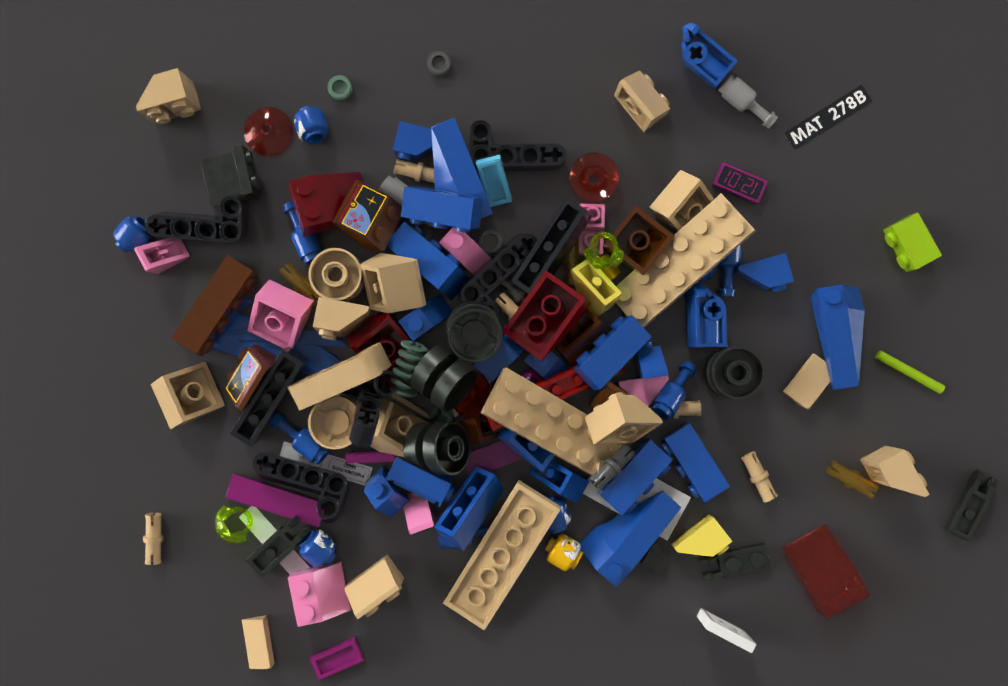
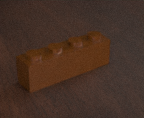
[171,255,257,357]

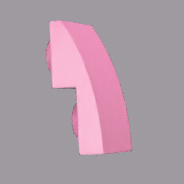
[578,203,605,257]

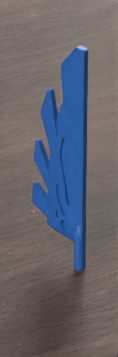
[212,298,389,394]

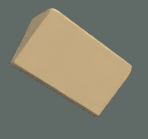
[783,353,831,410]
[242,615,275,669]

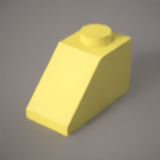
[571,258,622,318]
[671,514,732,557]

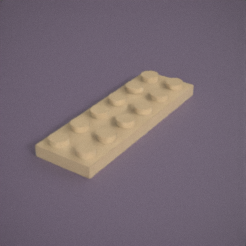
[616,193,756,328]
[481,368,622,476]
[443,480,562,631]

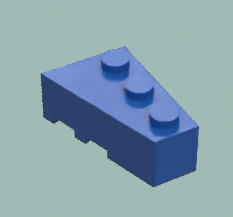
[387,222,469,301]

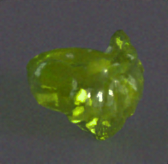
[584,232,624,270]
[214,505,253,544]

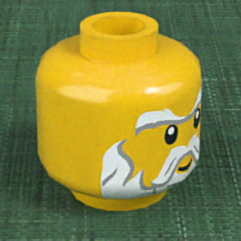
[545,534,583,571]

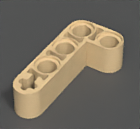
[287,342,392,410]

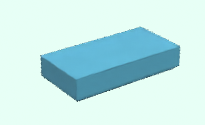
[476,155,512,207]

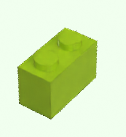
[883,212,942,272]

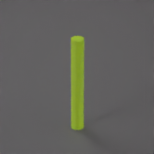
[875,350,945,394]

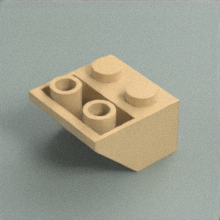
[136,68,201,124]
[360,253,426,313]
[860,446,929,497]
[344,554,404,619]

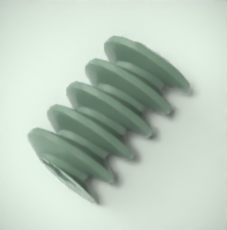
[389,340,428,397]

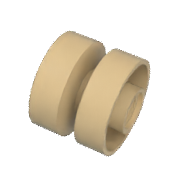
[309,248,365,302]
[308,395,357,449]

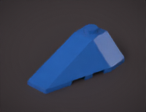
[431,118,493,228]
[810,285,865,391]
[580,490,681,587]

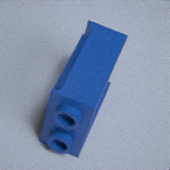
[385,456,456,507]

